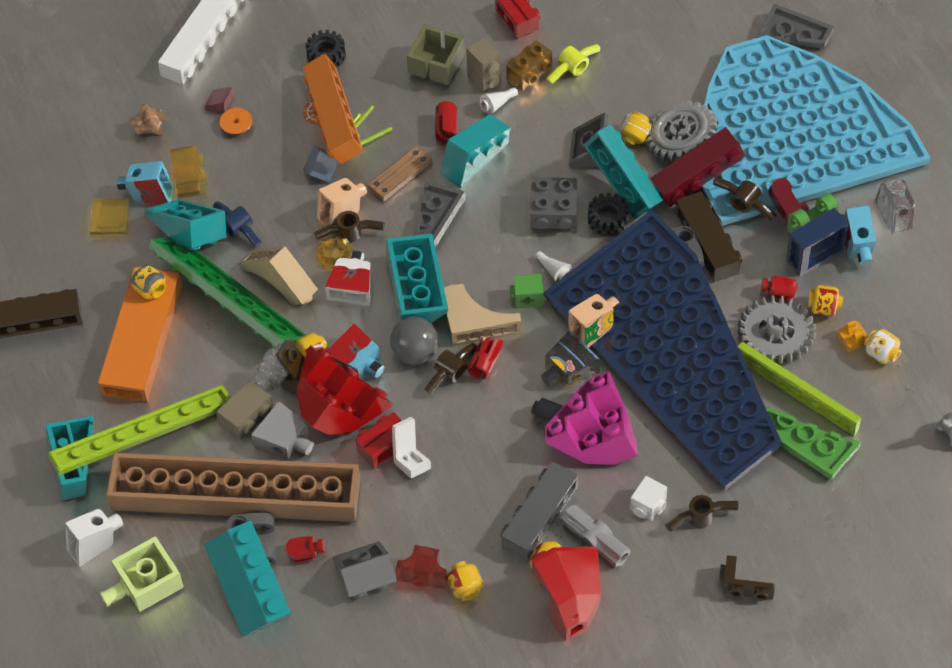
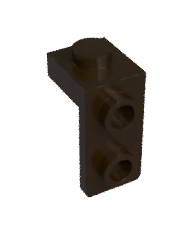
[276,339,305,391]
[719,555,775,601]

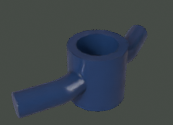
[213,201,262,248]

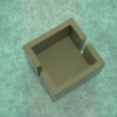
[407,25,465,85]

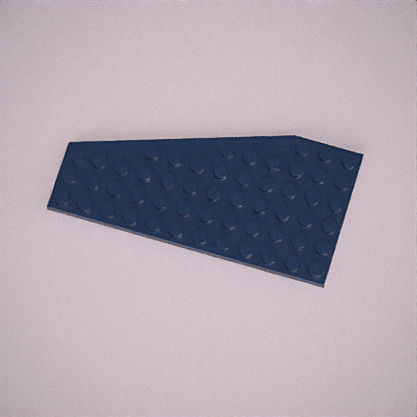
[544,210,782,490]

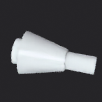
[479,87,518,115]
[535,251,572,283]

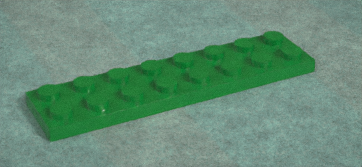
[148,238,306,350]

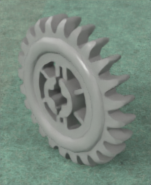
[646,101,718,163]
[738,295,816,364]

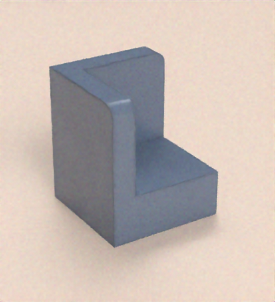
[303,145,338,182]

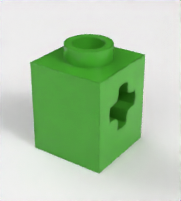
[509,274,544,308]

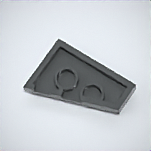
[755,4,834,48]
[414,181,466,247]

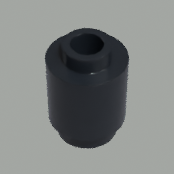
[531,397,564,424]

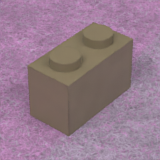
[466,38,501,93]
[217,380,273,440]

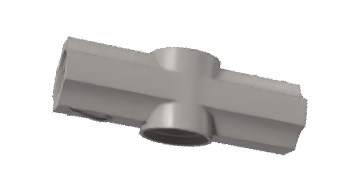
[561,505,630,567]

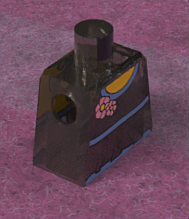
[541,331,600,388]

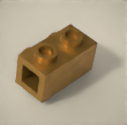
[506,40,553,90]

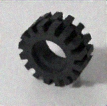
[305,30,346,68]
[588,193,629,237]

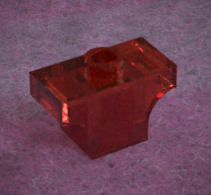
[395,545,448,590]

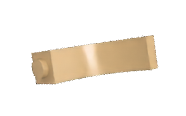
[238,246,318,305]
[444,284,522,347]

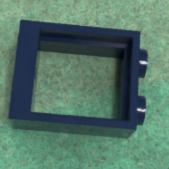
[786,208,849,276]

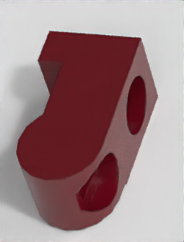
[768,178,809,224]

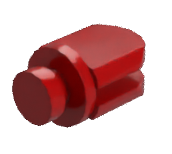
[760,275,798,301]
[286,536,326,563]

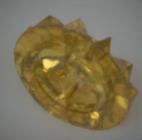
[316,235,353,268]

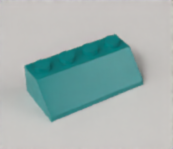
[583,125,663,220]
[386,234,448,323]
[204,520,291,637]

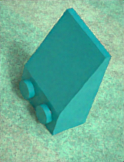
[145,199,227,250]

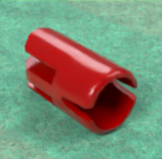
[435,101,457,145]
[467,337,504,380]

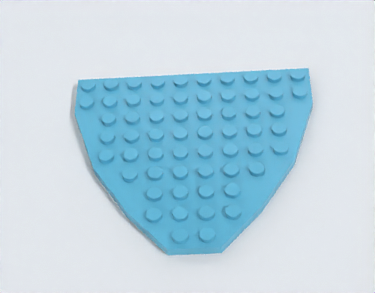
[702,35,931,226]

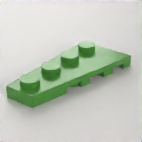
[766,406,861,480]

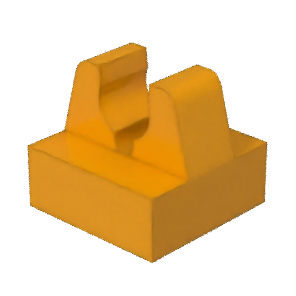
[836,320,868,353]

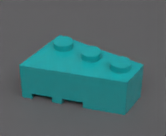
[440,114,511,188]
[46,415,94,500]

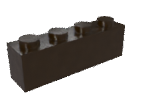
[675,191,742,283]
[0,289,83,339]

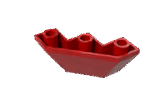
[297,345,393,435]
[532,547,601,641]

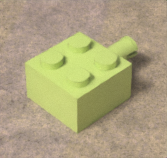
[100,536,184,612]

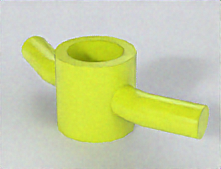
[546,44,600,84]

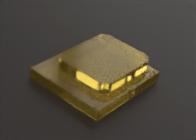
[90,198,130,235]

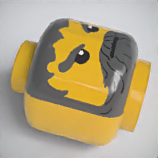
[131,265,166,299]

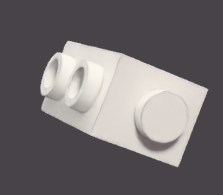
[392,417,431,478]

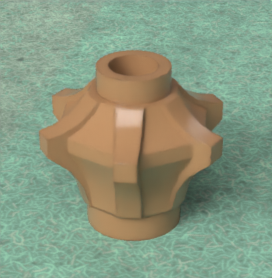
[131,103,166,136]

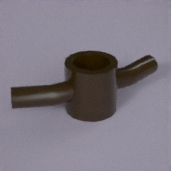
[713,177,776,221]
[313,211,385,243]
[424,343,477,395]
[665,495,738,532]

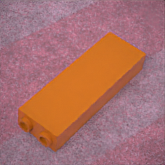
[98,267,182,403]

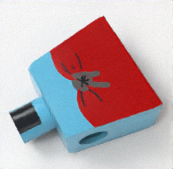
[117,161,175,205]
[844,205,876,266]
[328,324,384,379]

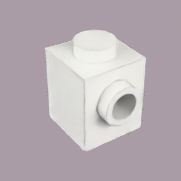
[630,476,667,521]

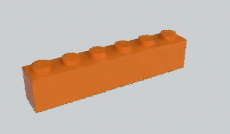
[303,53,363,165]

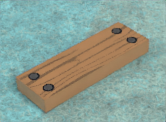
[368,146,432,202]

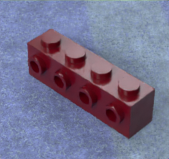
[650,127,745,207]

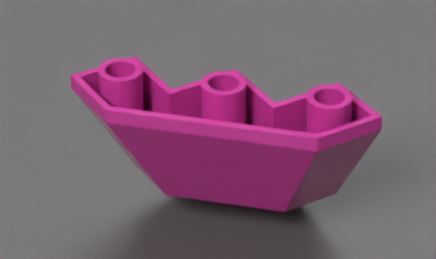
[545,371,637,465]

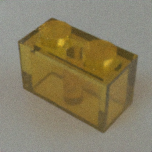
[170,145,208,198]

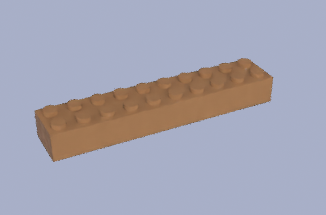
[107,453,360,522]

